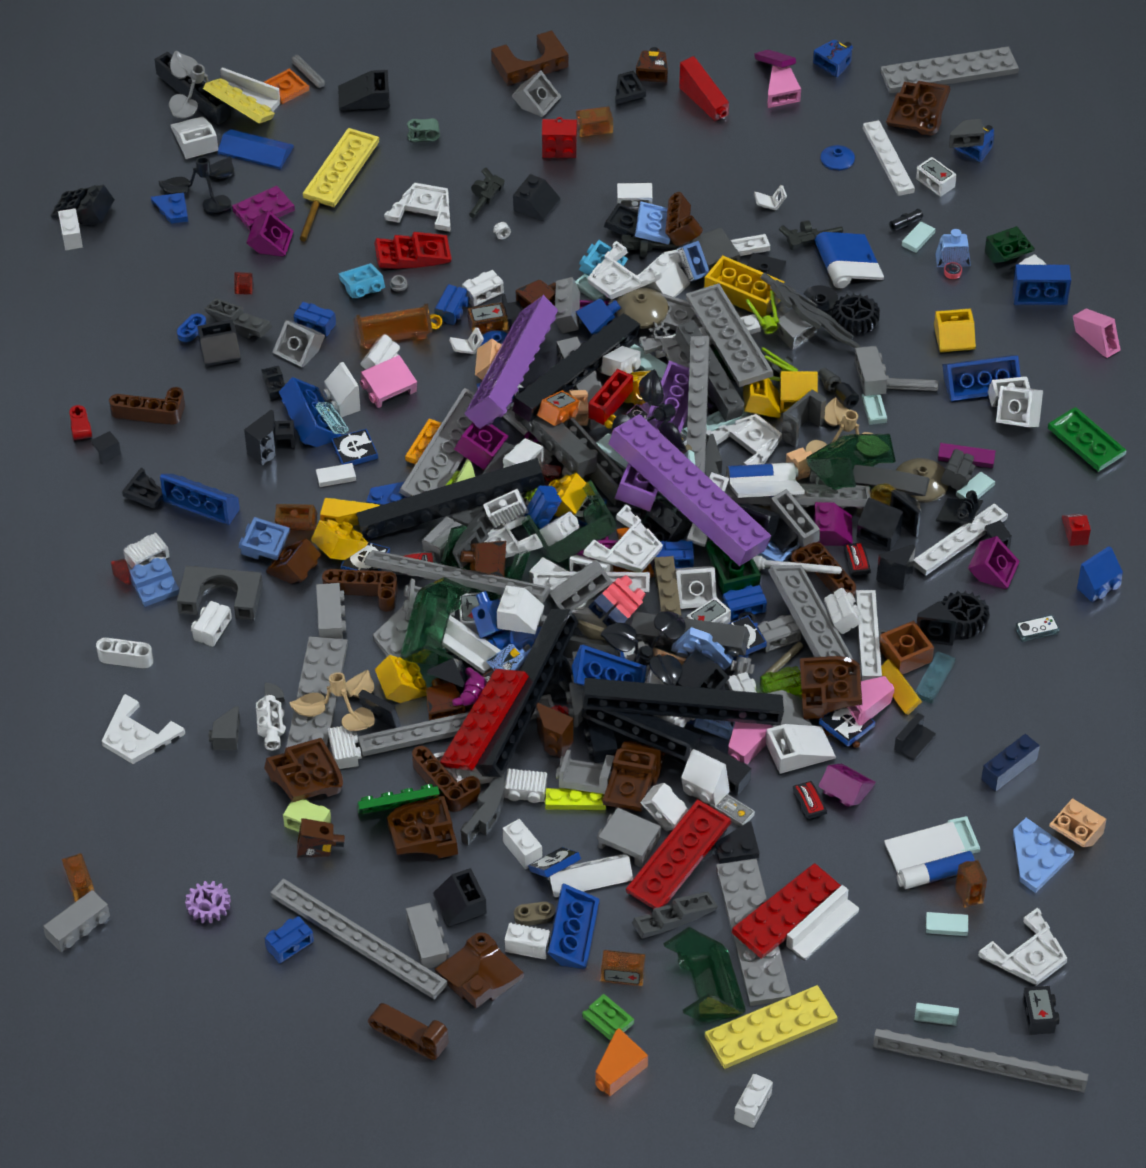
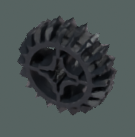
[832,293,880,335]
[940,590,990,638]

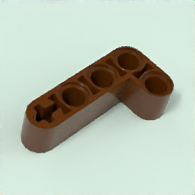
[665,192,703,246]
[109,387,185,425]
[791,542,856,598]
[322,569,398,612]
[412,746,481,812]
[368,1003,449,1060]

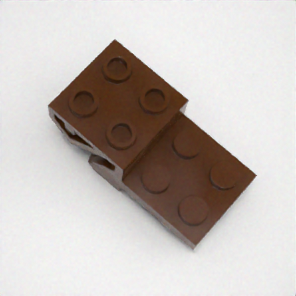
[602,740,666,812]

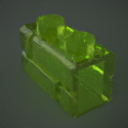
[760,666,802,696]

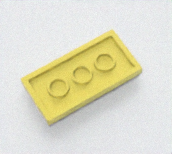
[203,78,275,124]

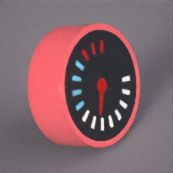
[944,262,962,279]

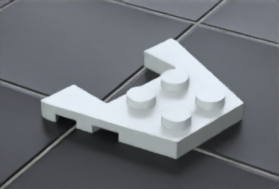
[384,183,451,232]
[587,241,662,300]
[706,414,782,465]
[583,504,663,572]
[485,515,543,558]
[101,694,186,764]
[978,908,1068,986]

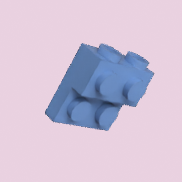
[239,517,290,560]
[129,558,180,607]

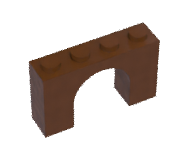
[491,30,569,86]

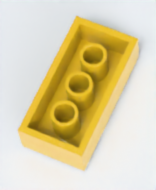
[704,255,784,317]

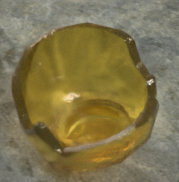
[870,483,896,506]

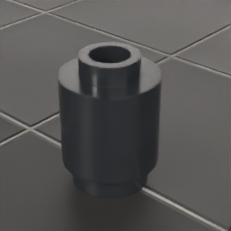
[834,382,859,408]

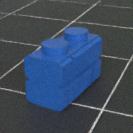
[434,284,469,325]
[293,302,336,337]
[525,485,562,529]
[656,540,694,569]
[722,585,767,621]
[264,916,314,964]

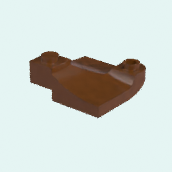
[886,81,951,135]
[800,656,862,719]
[264,738,343,802]
[387,796,458,858]
[435,932,524,1008]

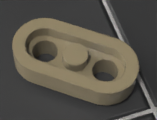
[514,902,555,926]

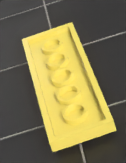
[303,128,379,207]
[705,985,838,1069]

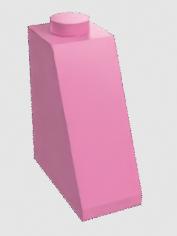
[767,66,801,108]
[1073,308,1120,358]
[847,676,894,726]
[728,722,773,764]

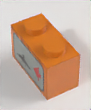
[537,390,580,426]

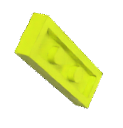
[545,788,606,810]

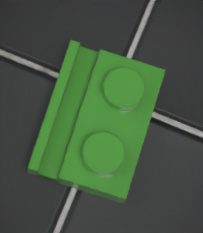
[582,994,634,1041]

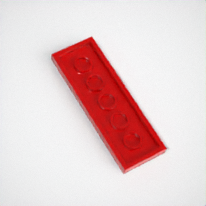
[440,669,529,771]
[626,799,731,909]
[731,863,841,959]

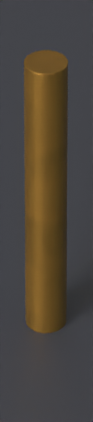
[300,201,320,242]

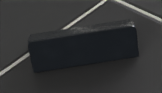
[771,512,798,552]

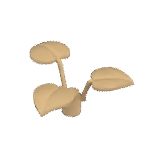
[805,397,891,464]
[290,670,375,731]

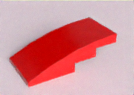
[374,232,452,269]

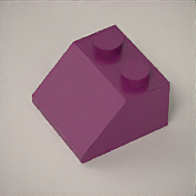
[246,210,294,257]
[814,502,853,546]
[968,536,1020,589]
[818,763,876,807]

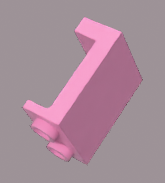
[359,355,417,408]

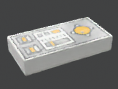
[710,794,755,827]

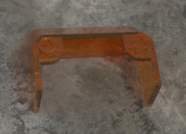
[353,304,433,349]

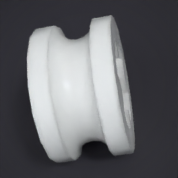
[493,222,511,239]

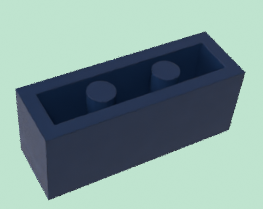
[981,734,1040,792]

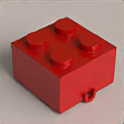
[542,117,577,158]

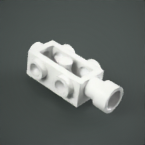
[256,695,286,751]

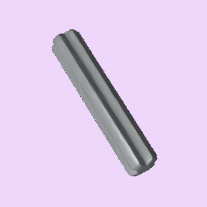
[291,55,325,88]
[886,378,938,391]

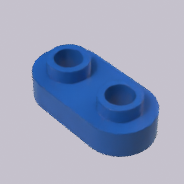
[177,313,206,342]

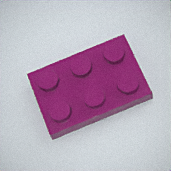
[232,186,295,231]

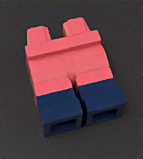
[588,575,646,627]

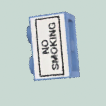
[677,241,709,282]

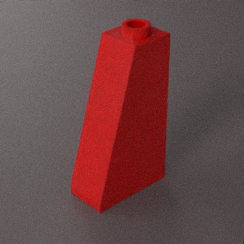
[679,56,729,121]

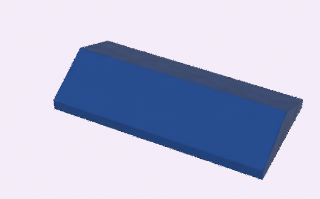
[217,129,294,169]
[572,645,647,686]
[547,883,600,969]

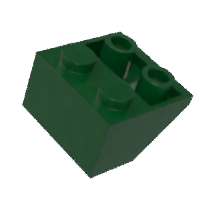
[985,226,1035,263]

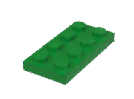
[1048,407,1126,472]
[356,784,439,815]

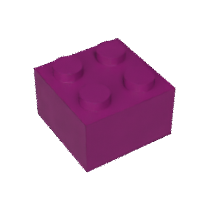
[454,422,508,470]

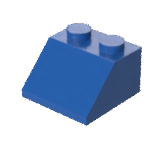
[1077,546,1123,603]

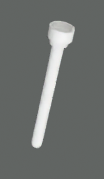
[753,555,842,574]

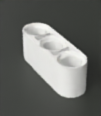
[96,638,153,668]

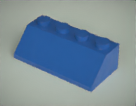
[942,355,1021,401]
[279,377,341,447]
[160,474,240,525]

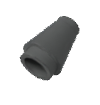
[818,367,841,392]

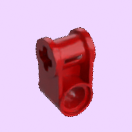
[69,405,92,441]

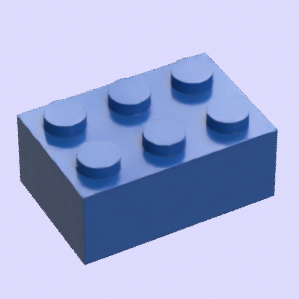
[1012,264,1071,305]

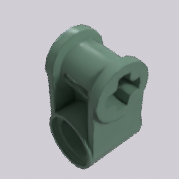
[407,118,440,142]

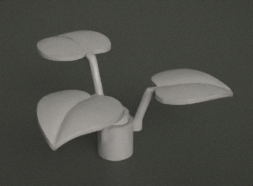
[169,51,243,118]

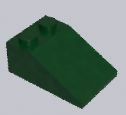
[706,541,761,597]

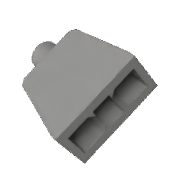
[776,309,817,350]

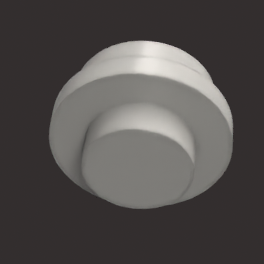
[390,275,408,292]

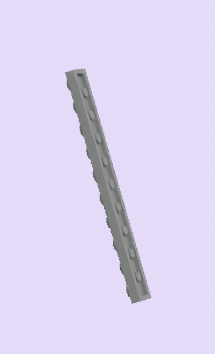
[687,336,710,474]
[365,550,550,603]
[358,694,554,756]
[270,878,447,1000]
[873,1029,1088,1093]

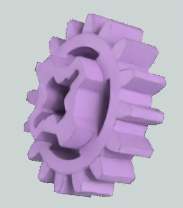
[185,881,231,923]

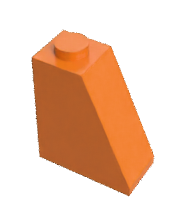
[595,1028,648,1096]

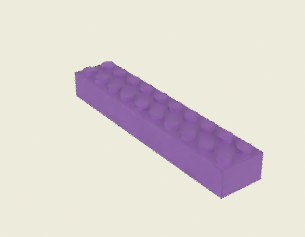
[464,295,558,429]
[615,361,689,512]
[608,414,771,566]

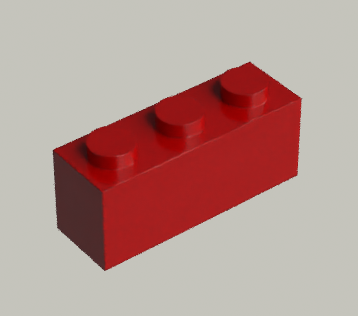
[588,369,633,425]

